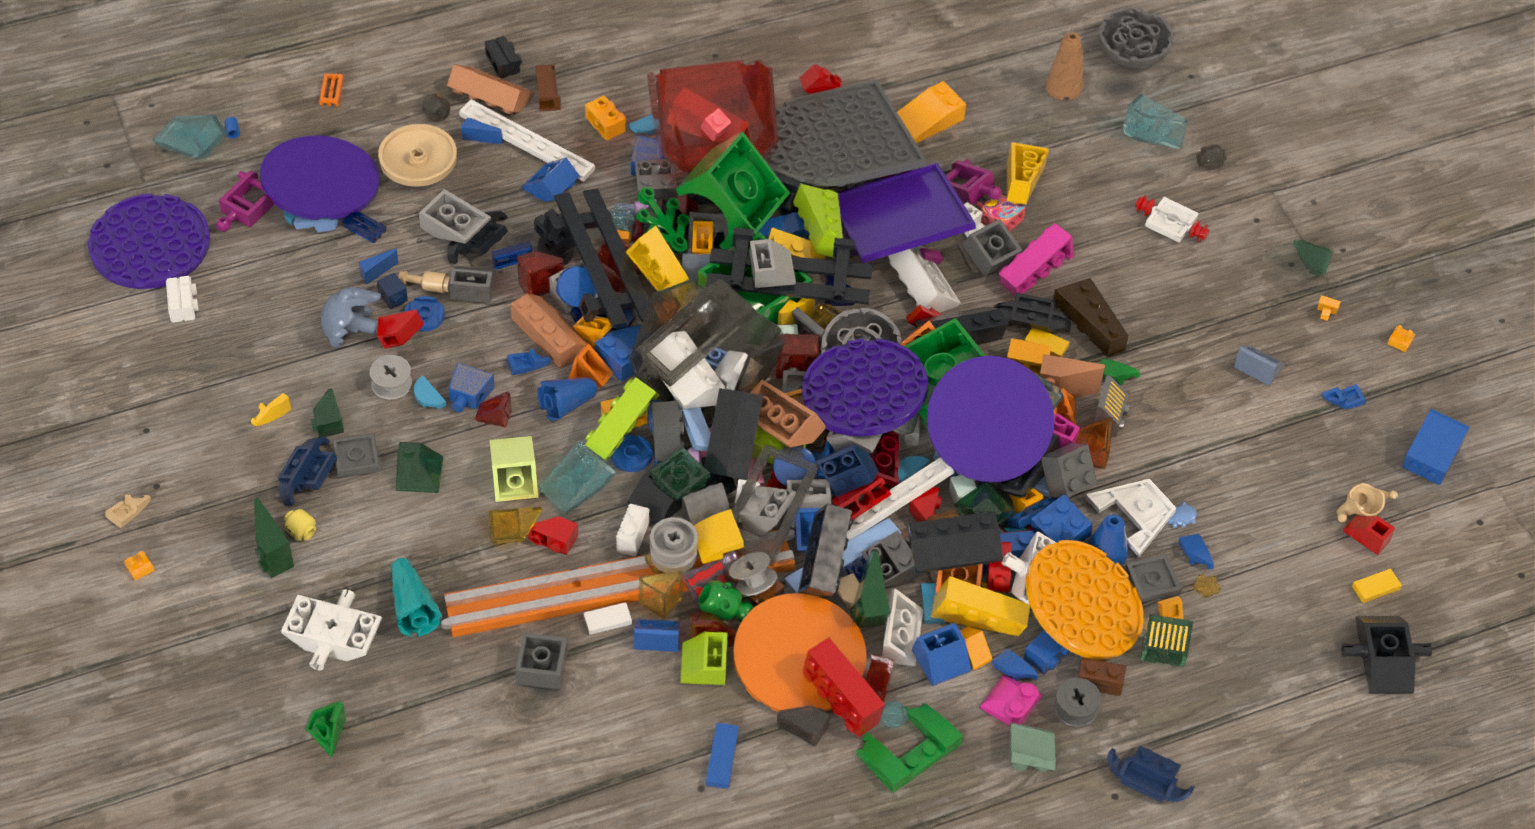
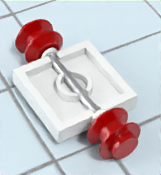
[1135,195,1210,243]

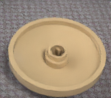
[378,124,457,186]

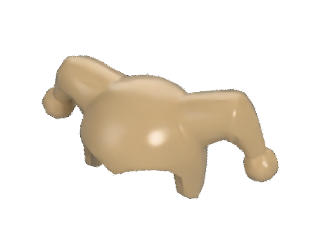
[1336,483,1398,522]

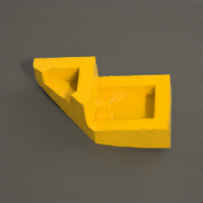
[251,393,291,427]

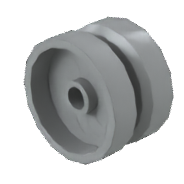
[650,517,698,574]

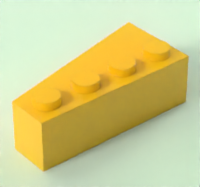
[1007,142,1049,204]
[626,226,700,312]
[931,576,1030,636]

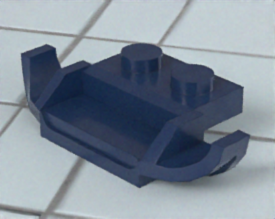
[278,437,337,506]
[1107,746,1195,803]

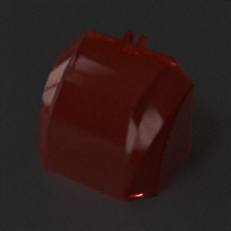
[647,60,779,172]

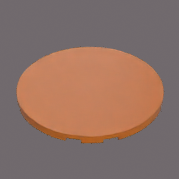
[733,593,866,716]

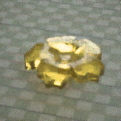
[1194,574,1221,598]

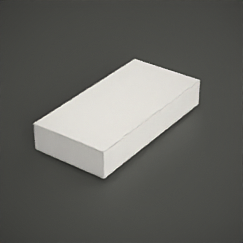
[584,602,632,635]

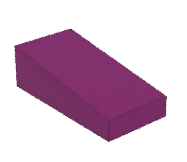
[919,248,944,264]

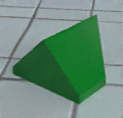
[305,701,346,758]

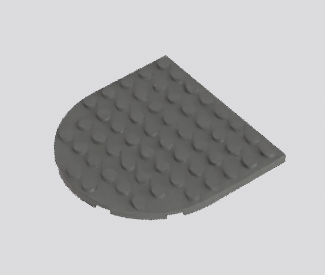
[751,80,927,187]

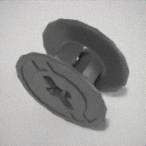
[1054,678,1101,728]

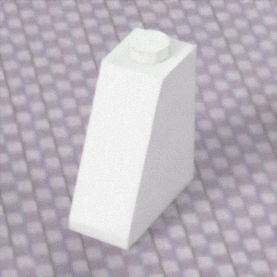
[714,351,760,390]

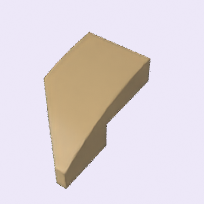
[105,495,151,528]
[837,574,859,609]

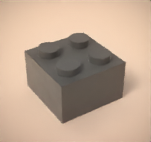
[962,219,1022,277]
[652,401,684,461]
[1041,443,1098,498]
[515,632,568,690]

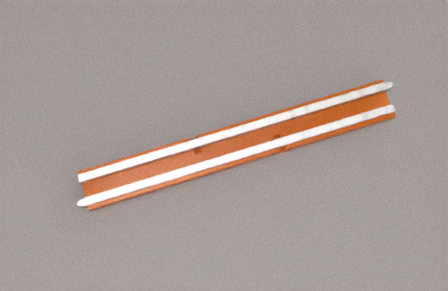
[441,528,795,637]

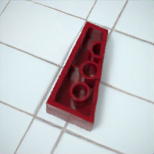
[869,430,899,490]

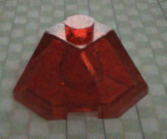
[690,612,735,647]

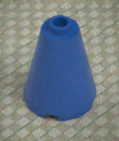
[537,378,597,421]
[1087,514,1129,566]

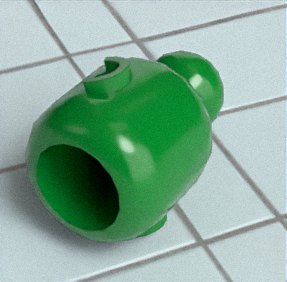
[698,580,753,622]

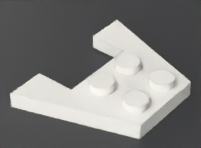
[1086,479,1176,558]

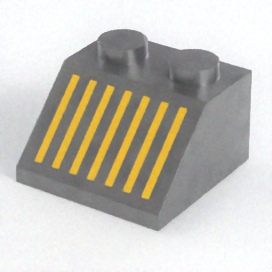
[1092,375,1130,438]

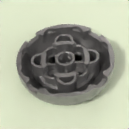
[1099,8,1173,68]
[821,308,902,353]

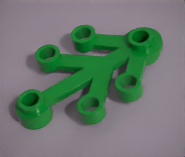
[636,187,690,254]

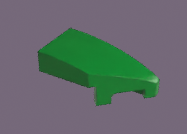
[1100,358,1140,385]

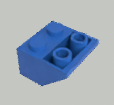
[911,623,971,686]

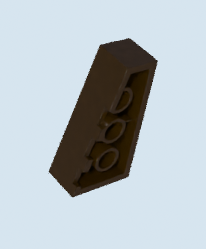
[1053,278,1129,357]

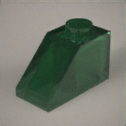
[310,388,344,437]

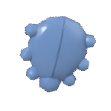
[1167,502,1197,528]

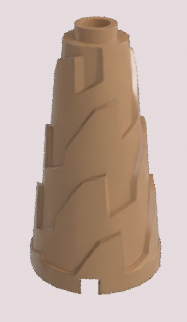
[1045,32,1084,100]

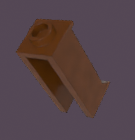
[536,64,561,112]

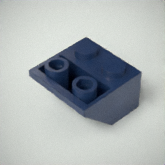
[816,444,879,497]

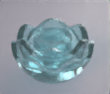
[881,701,907,728]

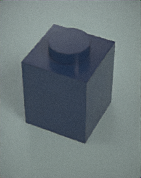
[377,273,408,309]

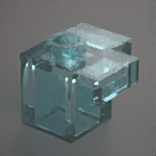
[609,203,636,235]

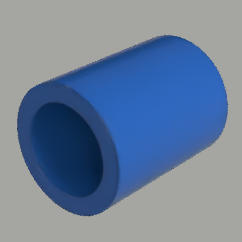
[224,117,240,139]

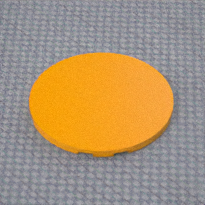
[1026,540,1144,660]

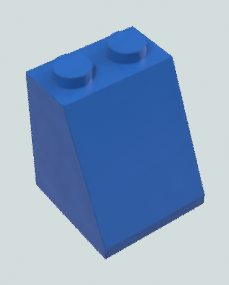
[1402,409,1469,485]

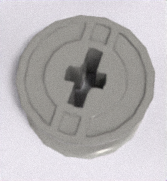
[370,355,412,400]
[729,552,777,596]

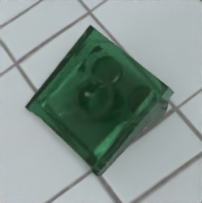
[649,446,710,500]

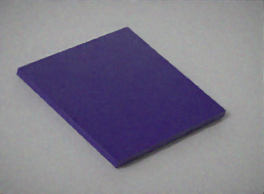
[837,162,976,263]

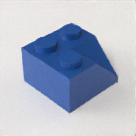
[1031,494,1092,543]

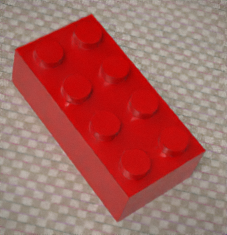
[803,637,885,737]

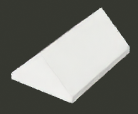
[881,588,923,666]

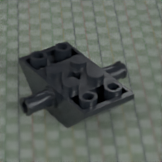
[1341,616,1432,694]

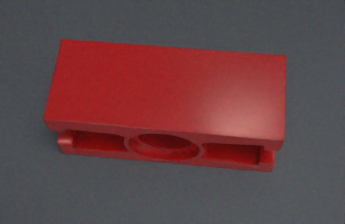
[831,474,892,520]

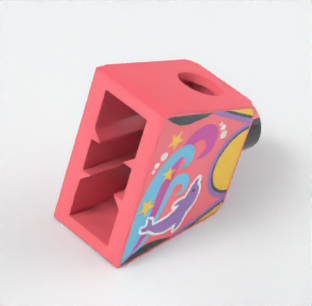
[976,195,1026,232]

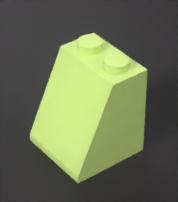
[490,436,538,502]

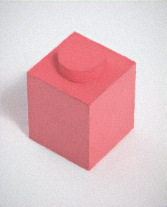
[700,108,732,142]

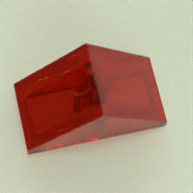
[475,391,512,427]
[866,654,894,702]

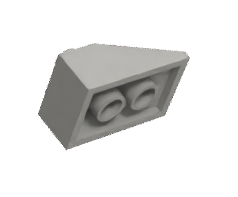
[419,189,491,244]

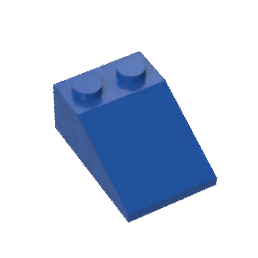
[595,324,659,382]

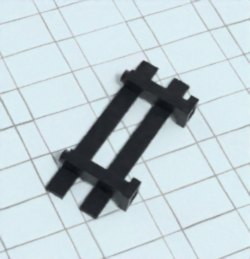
[543,188,657,327]
[706,228,873,305]

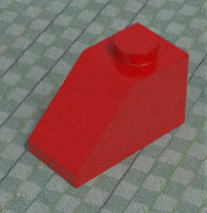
[986,542,1011,592]

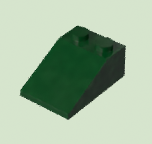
[254,497,294,579]
[851,550,891,629]

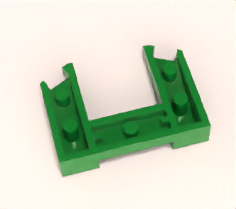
[856,703,963,793]

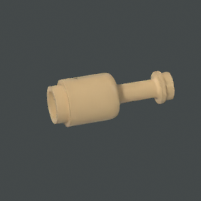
[398,271,451,294]

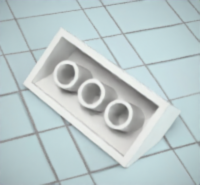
[888,246,961,312]
[643,331,725,409]

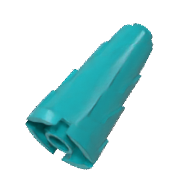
[391,558,442,637]

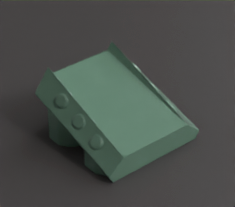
[1009,722,1056,772]

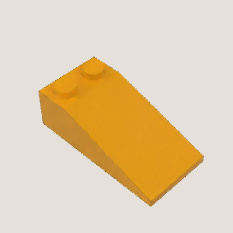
[897,81,966,143]

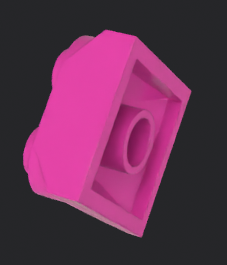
[980,675,1042,726]

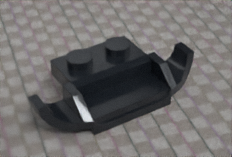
[447,211,508,264]
[993,292,1071,333]

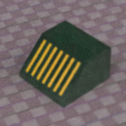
[1140,614,1193,666]

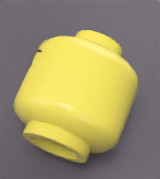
[284,509,316,541]

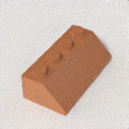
[447,64,534,114]
[511,294,593,369]
[750,379,826,447]

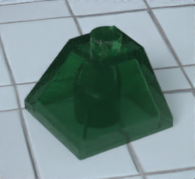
[1293,239,1333,276]
[396,442,444,493]
[954,482,1014,524]

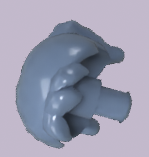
[321,286,381,348]

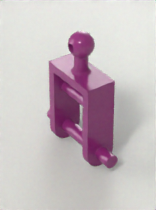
[946,159,1002,205]
[216,171,274,232]

